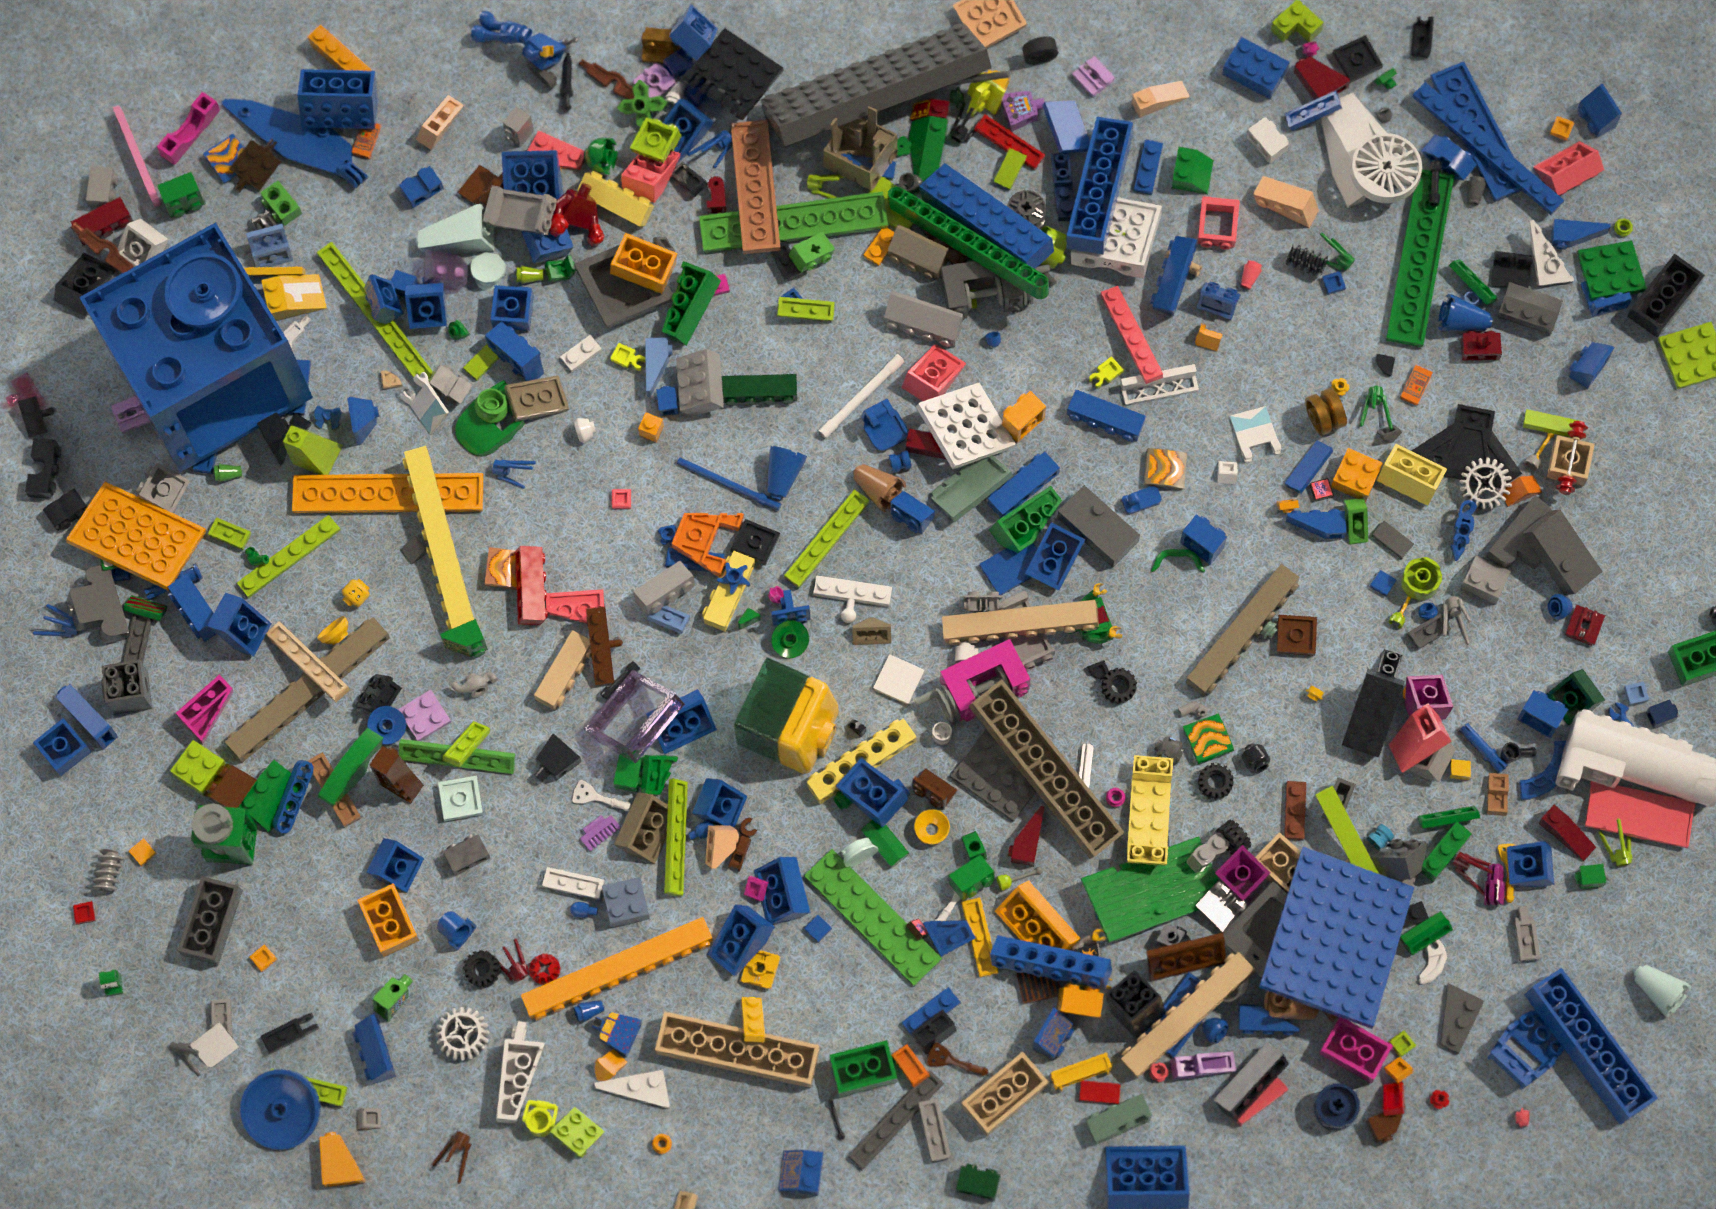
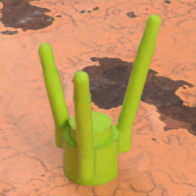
[807,174,845,199]
[1598,818,1633,867]

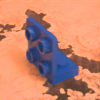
[1580,281,1632,317]

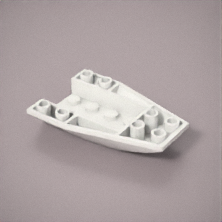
[1321,93,1416,208]

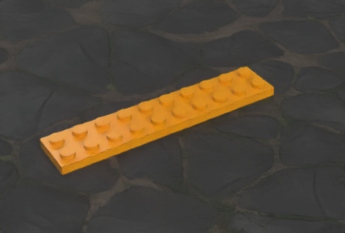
[292,473,484,513]

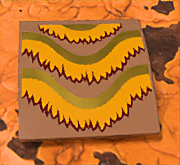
[485,547,516,590]

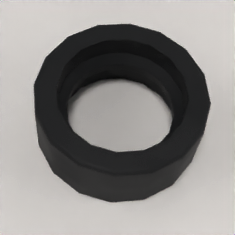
[1022,36,1059,65]

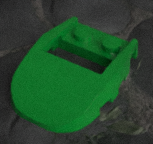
[455,380,525,457]

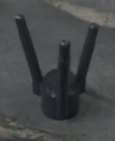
[950,101,976,144]

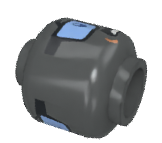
[1154,736,1185,764]

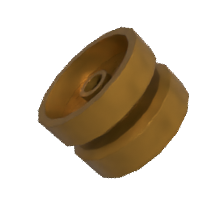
[1305,388,1347,436]

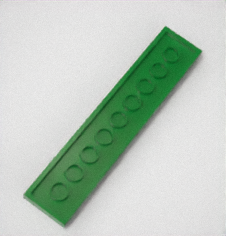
[1386,169,1455,348]

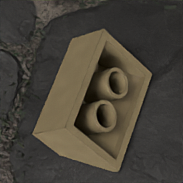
[888,224,948,281]
[614,792,668,864]

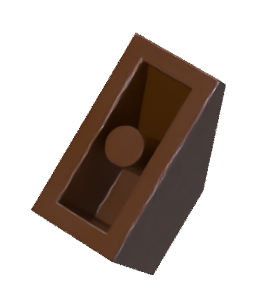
[1366,1103,1406,1144]

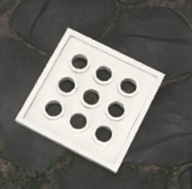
[916,383,1016,469]

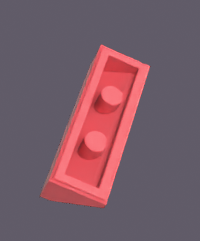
[1237,1077,1289,1126]

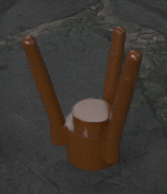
[432,1131,472,1184]

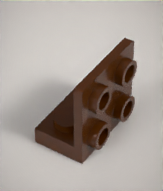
[458,165,504,209]
[912,768,957,809]

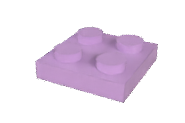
[398,690,451,741]

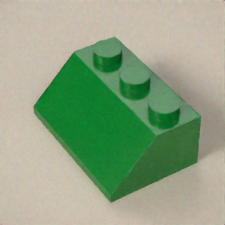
[238,759,301,832]

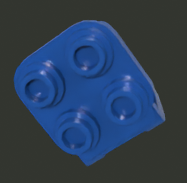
[861,399,908,451]

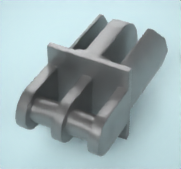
[250,210,277,230]

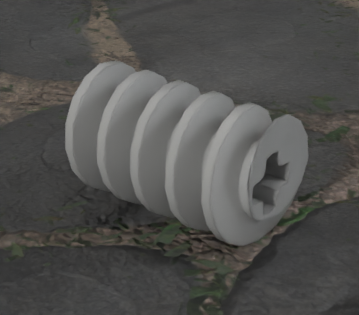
[92,849,124,892]

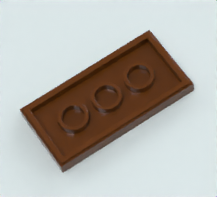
[1146,932,1226,981]

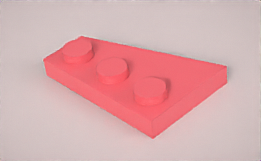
[527,131,586,170]
[546,589,604,624]

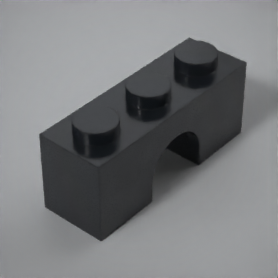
[25,438,62,499]

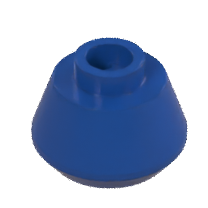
[1547,594,1573,620]
[1203,1017,1228,1043]

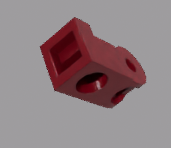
[707,176,726,214]

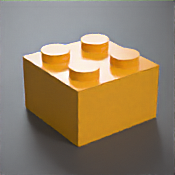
[1002,391,1046,443]
[1331,448,1383,502]
[1056,984,1104,1018]

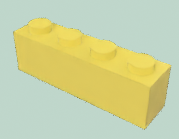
[577,171,654,227]
[702,551,755,632]

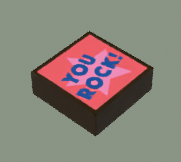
[1309,478,1334,502]
[906,918,929,940]

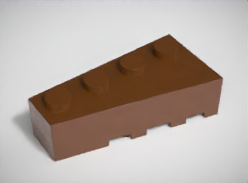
[369,746,424,804]

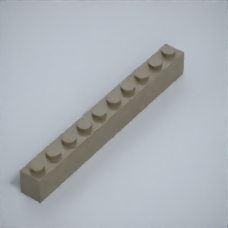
[225,617,390,763]

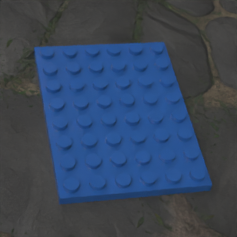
[1259,847,1414,1029]

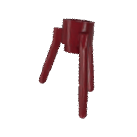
[1452,851,1493,896]
[487,938,529,983]

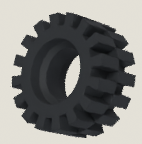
[1101,668,1137,704]
[1198,763,1234,800]
[1216,819,1252,855]
[463,950,501,988]

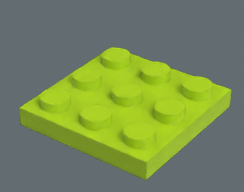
[1657,322,1716,389]

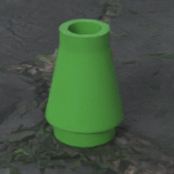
[214,464,242,482]

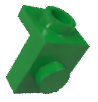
[544,255,576,282]

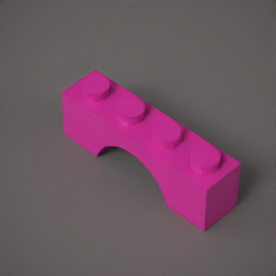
[157,91,220,165]

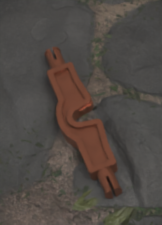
[579,59,645,107]
[70,222,134,273]

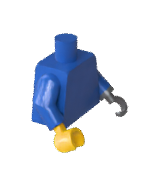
[522,33,580,71]

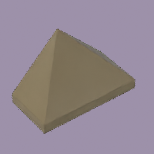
[852,617,891,645]

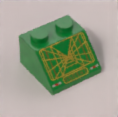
[440,619,488,657]

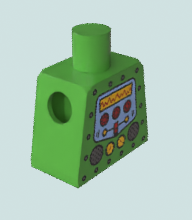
[373,974,413,1022]

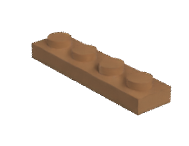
[308,752,361,827]

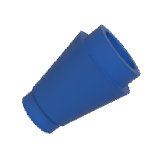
[573,1000,604,1022]

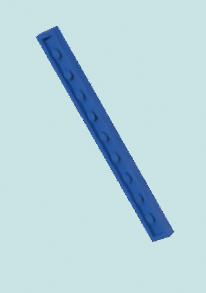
[1412,82,1564,215]

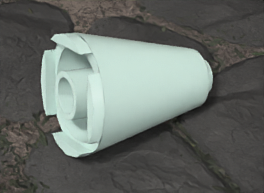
[1634,965,1691,1017]

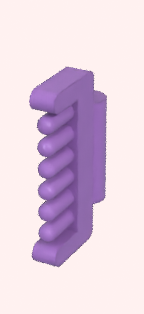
[581,815,620,851]

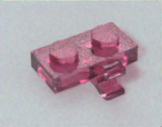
[6,373,46,408]

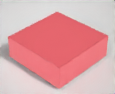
[612,489,631,509]

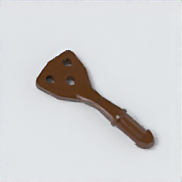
[927,1042,989,1076]

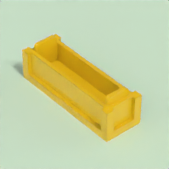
[1050,1052,1112,1092]

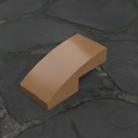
[1487,773,1509,816]

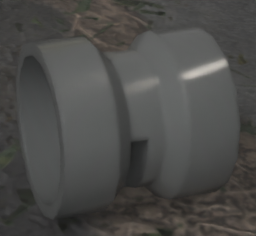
[899,173,923,194]

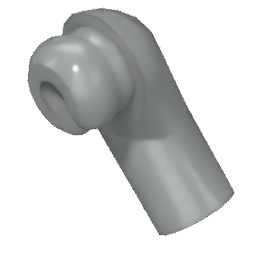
[1178,701,1208,717]

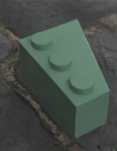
[1085,1094,1152,1145]

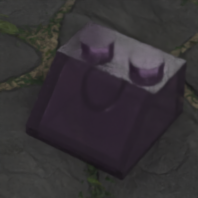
[424,250,467,290]

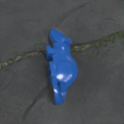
[1450,500,1477,561]

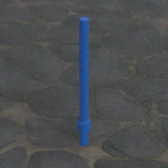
[677,457,782,511]

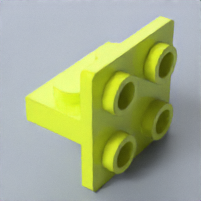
[967,72,1005,116]

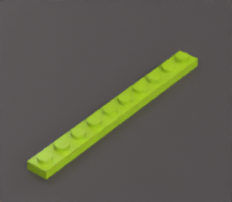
[317,241,433,389]

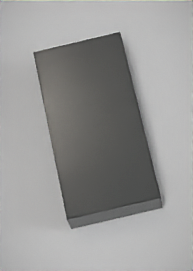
[1372,521,1414,559]

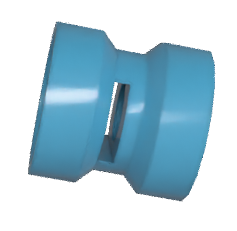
[1367,824,1394,851]

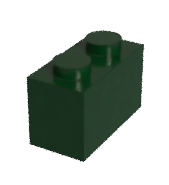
[956,1164,1001,1201]

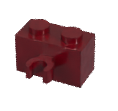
[1461,331,1502,361]

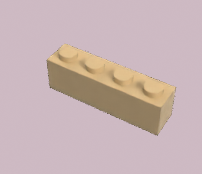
[534,630,591,710]

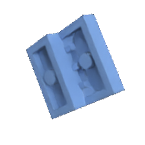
[246,224,294,267]

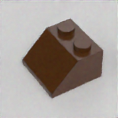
[204,764,257,808]

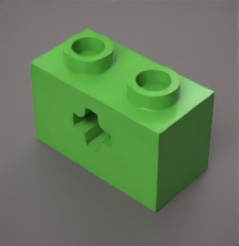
[789,232,835,272]

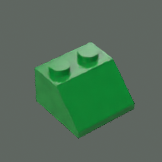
[1171,147,1214,194]

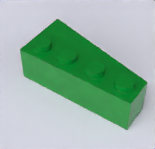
[662,261,721,346]

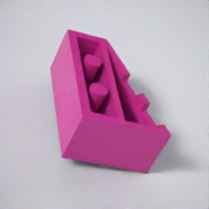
[176,674,234,744]

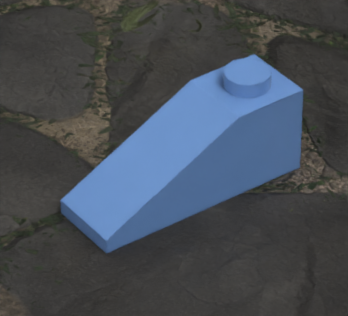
[645,337,673,397]

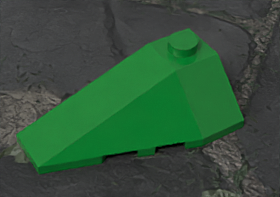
[989,486,1062,553]

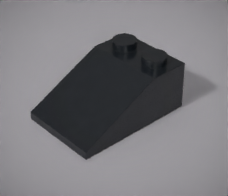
[54,253,116,316]

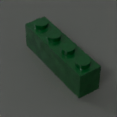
[721,374,797,406]

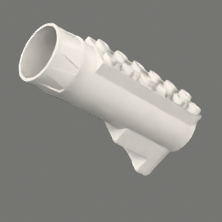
[1555,710,1716,807]

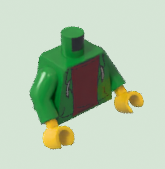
[1068,583,1122,645]

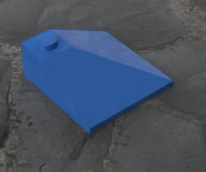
[501,150,563,199]

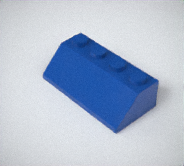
[1150,236,1197,316]

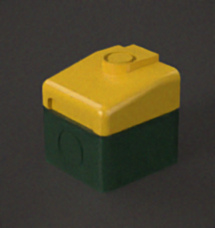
[734,657,839,774]

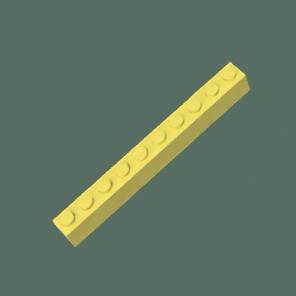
[402,446,474,630]

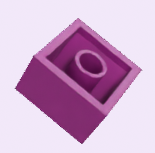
[1405,674,1453,720]

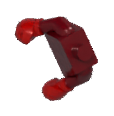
[549,183,604,246]

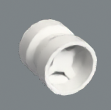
[932,722,952,745]

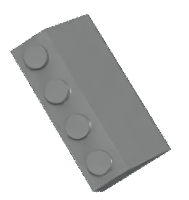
[884,291,963,347]

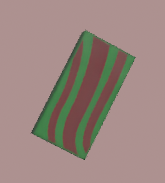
[124,595,167,621]

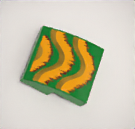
[1183,713,1234,764]

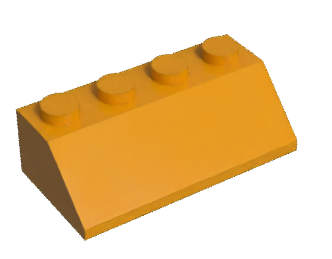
[995,881,1081,950]

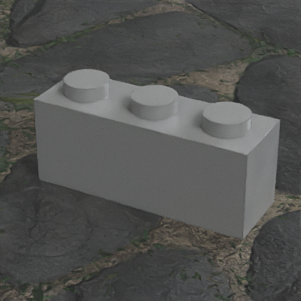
[633,561,695,616]

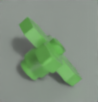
[617,80,668,128]

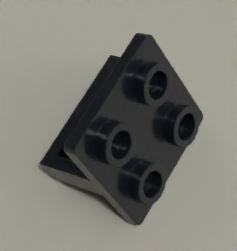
[355,674,402,714]

